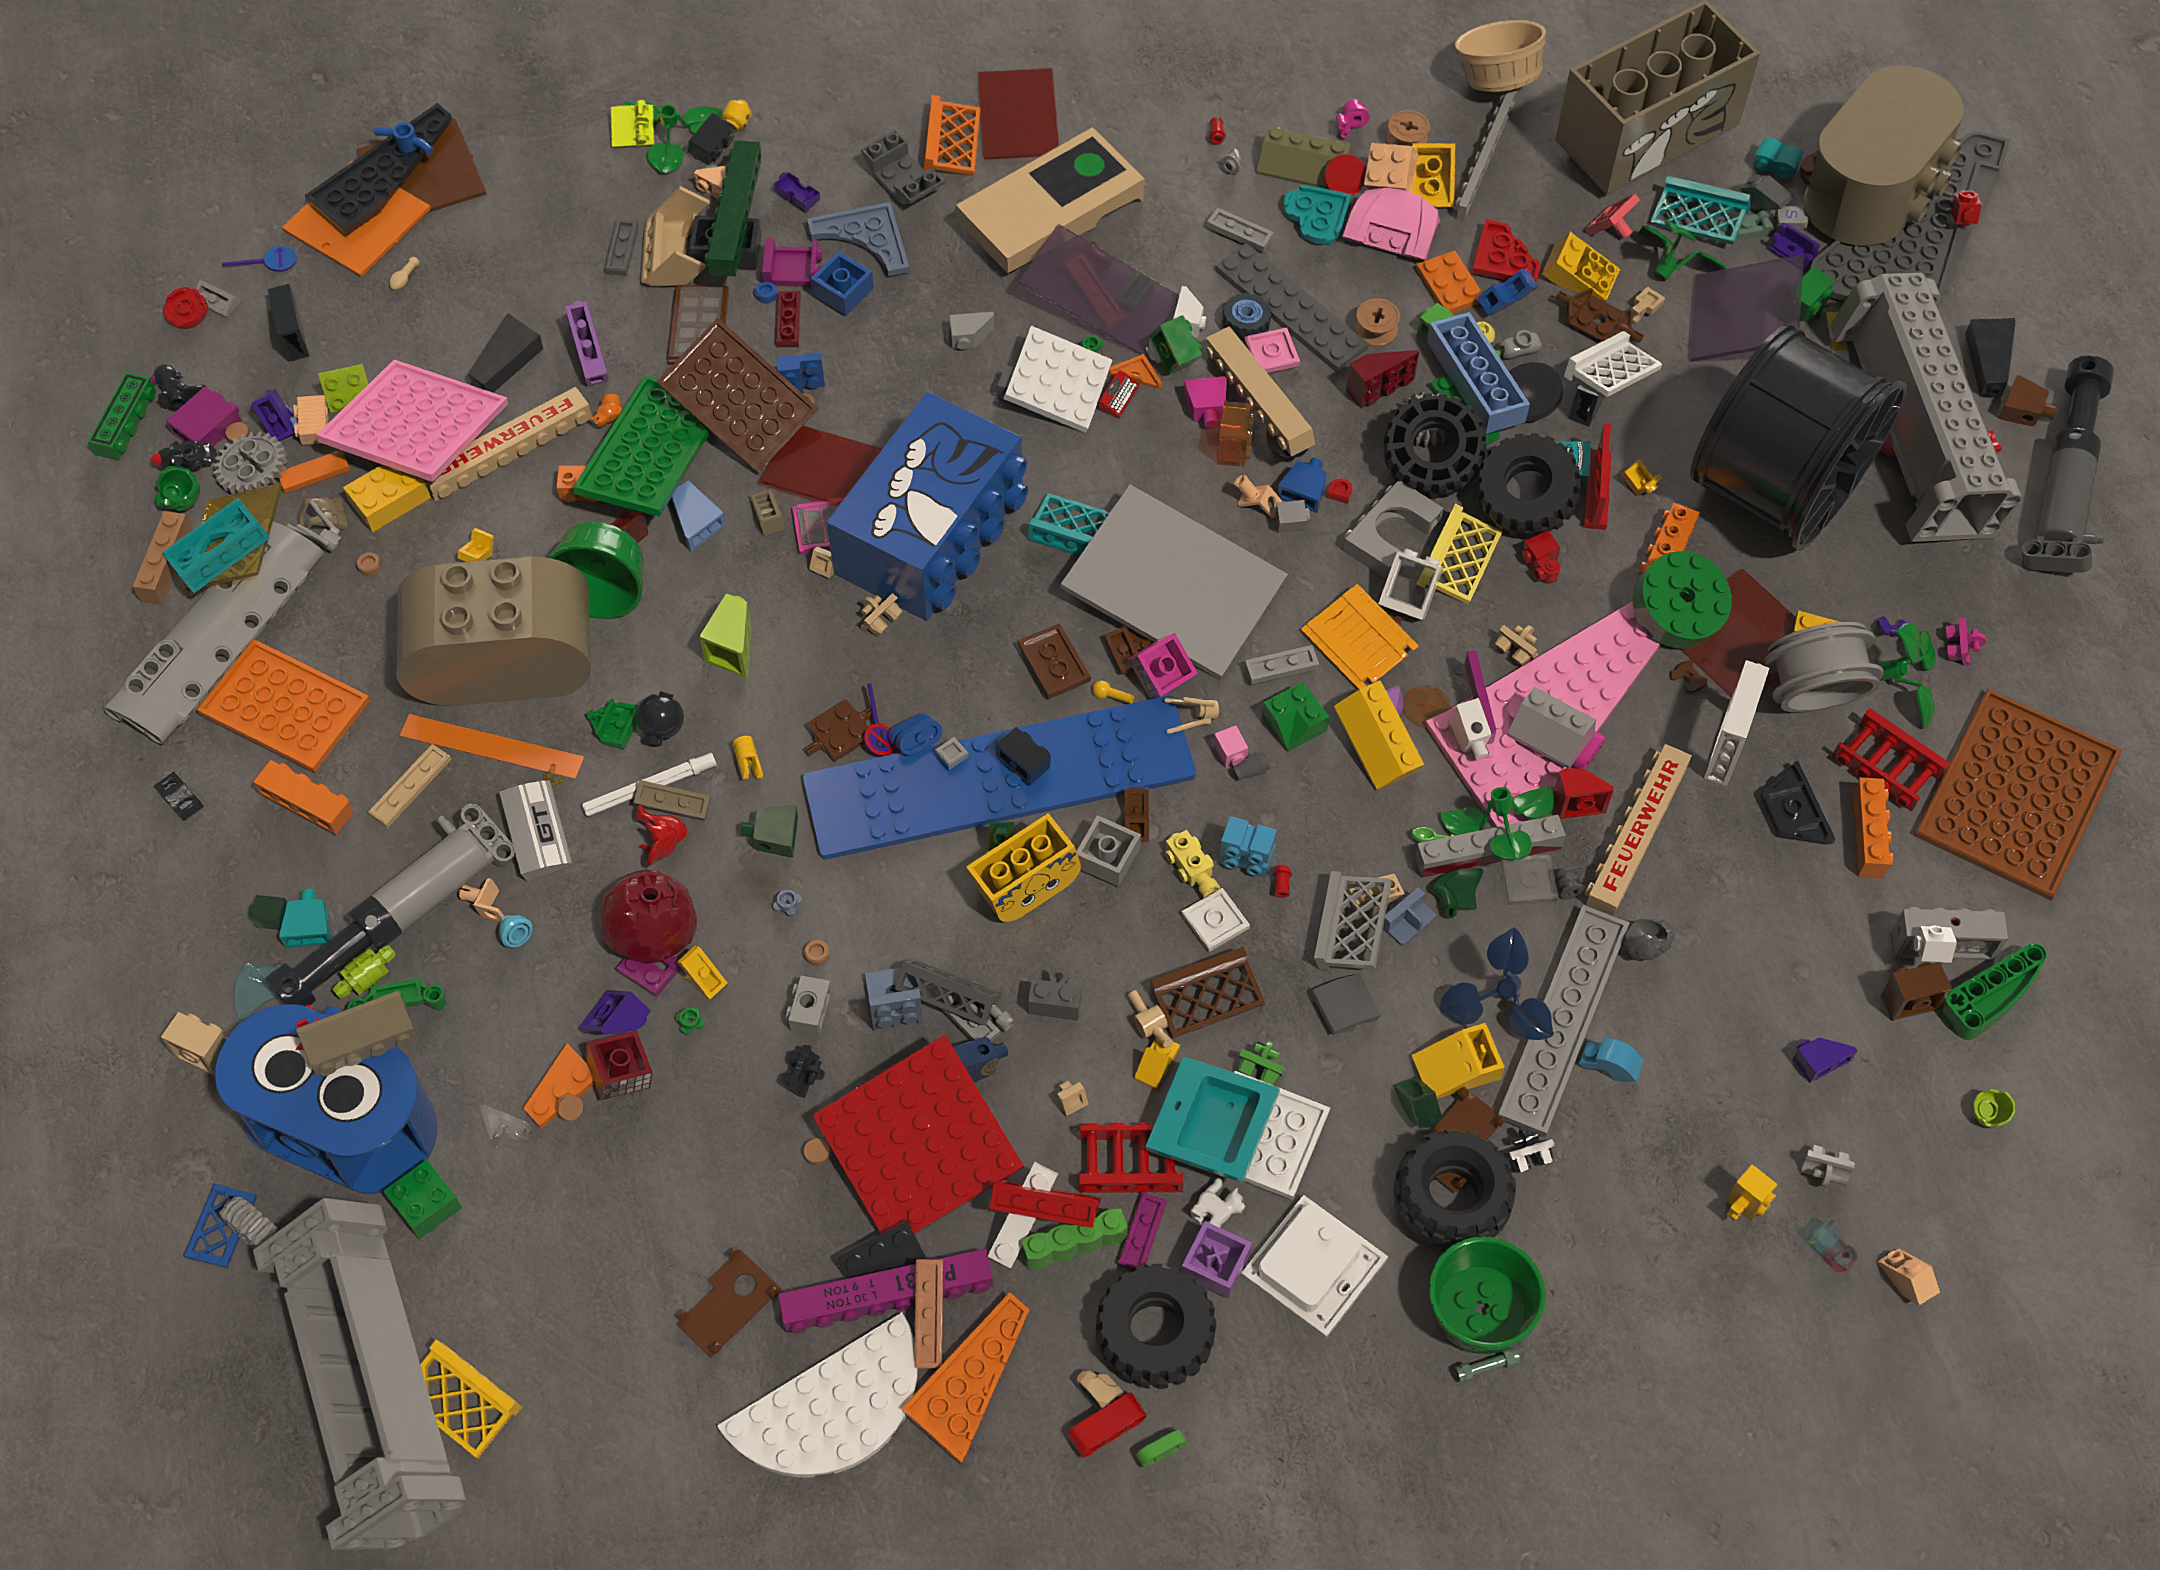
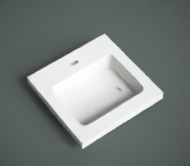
[1241,1195,1388,1339]

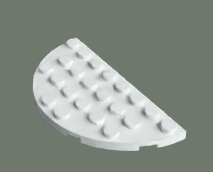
[717,1313,918,1477]

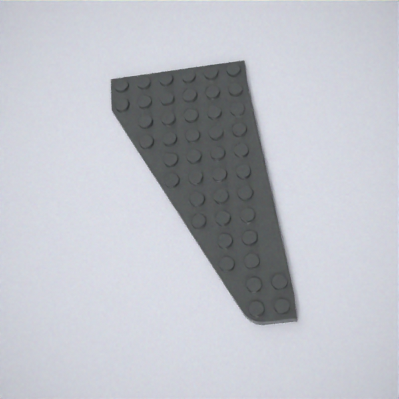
[1811,132,2010,308]

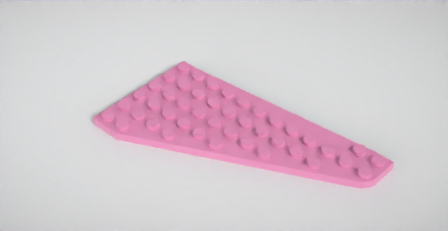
[1425,601,1662,828]

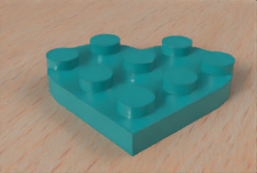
[1284,185,1351,246]

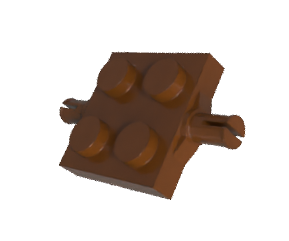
[804,699,873,762]

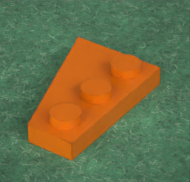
[523,1043,595,1129]

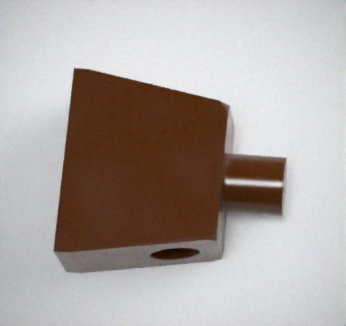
[1998,375,2058,427]

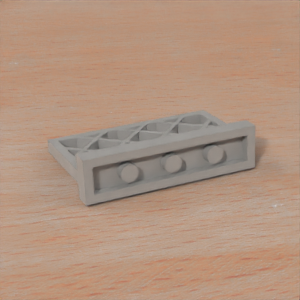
[1314,871,1391,970]

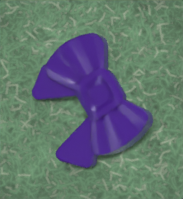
[1877,616,1909,637]

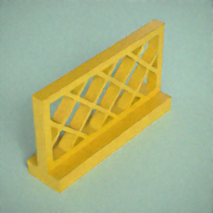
[420,1340,522,1458]

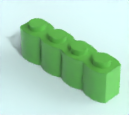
[1022,1209,1128,1270]

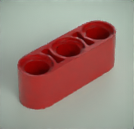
[1067,1393,1147,1458]

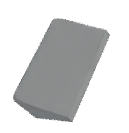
[196,280,242,317]

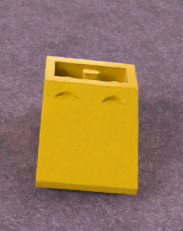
[1542,232,1620,301]
[1411,1023,1504,1101]

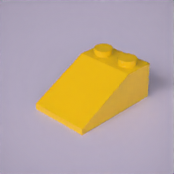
[1412,143,1455,208]

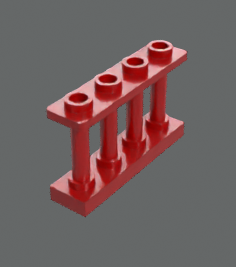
[1832,708,1950,811]
[1079,1122,1184,1193]

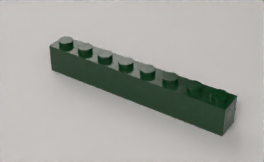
[705,141,762,277]

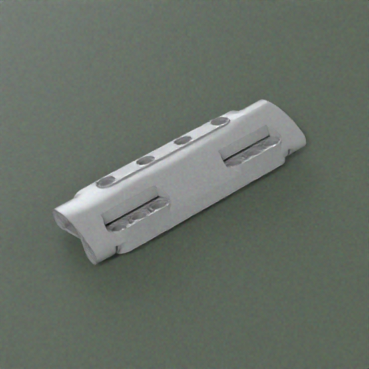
[104,520,324,744]

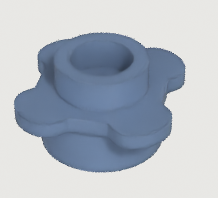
[773,889,802,916]

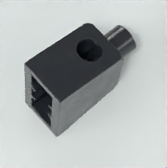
[1569,373,1607,427]

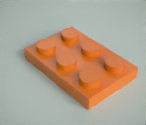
[1416,251,1482,314]

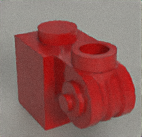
[1522,531,1561,583]

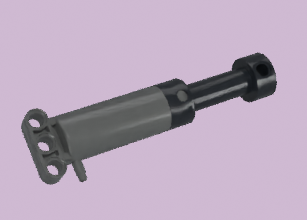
[2021,355,2114,573]

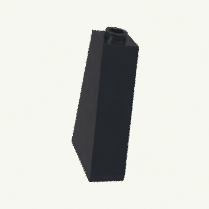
[268,284,310,362]
[468,313,544,393]
[1965,318,2016,397]

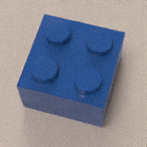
[811,251,874,316]

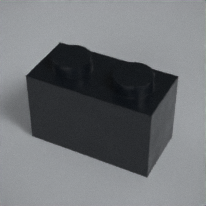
[688,112,734,165]
[996,727,1051,785]

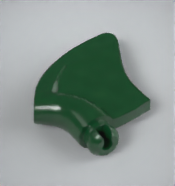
[1431,868,1483,918]

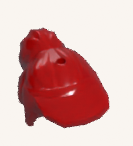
[635,804,687,867]

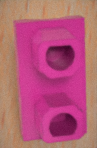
[1946,617,1986,666]

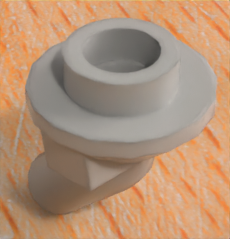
[1222,149,1241,174]

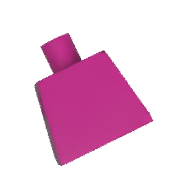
[1184,376,1227,428]

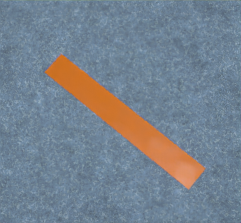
[399,714,584,779]

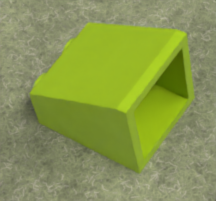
[700,593,752,678]

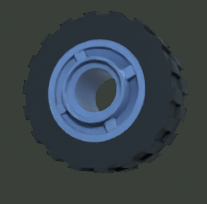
[1222,293,1271,341]

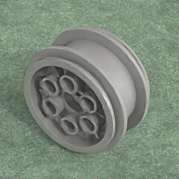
[1764,622,1884,712]

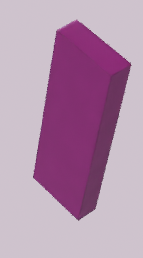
[1118,1193,1167,1271]

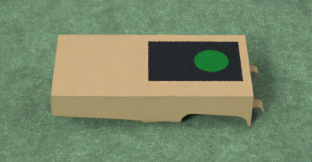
[956,127,1146,273]

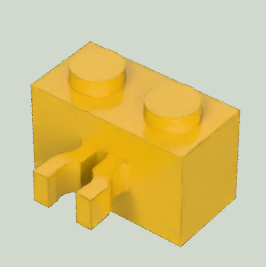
[1726,1164,1778,1221]

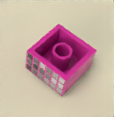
[1128,633,1198,699]

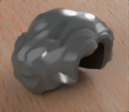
[1624,919,1675,960]

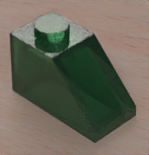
[1393,1076,1443,1129]

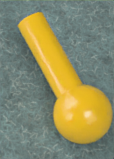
[1092,680,1134,704]

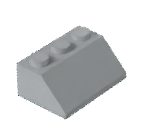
[1507,687,1596,768]

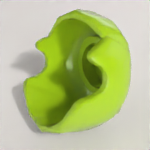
[1972,1089,2015,1128]

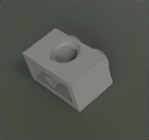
[786,976,832,1036]

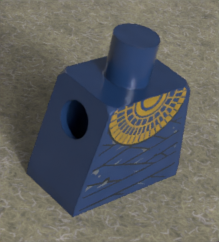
[953,1037,1008,1083]

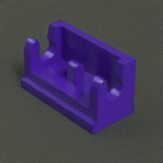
[1767,222,1820,273]

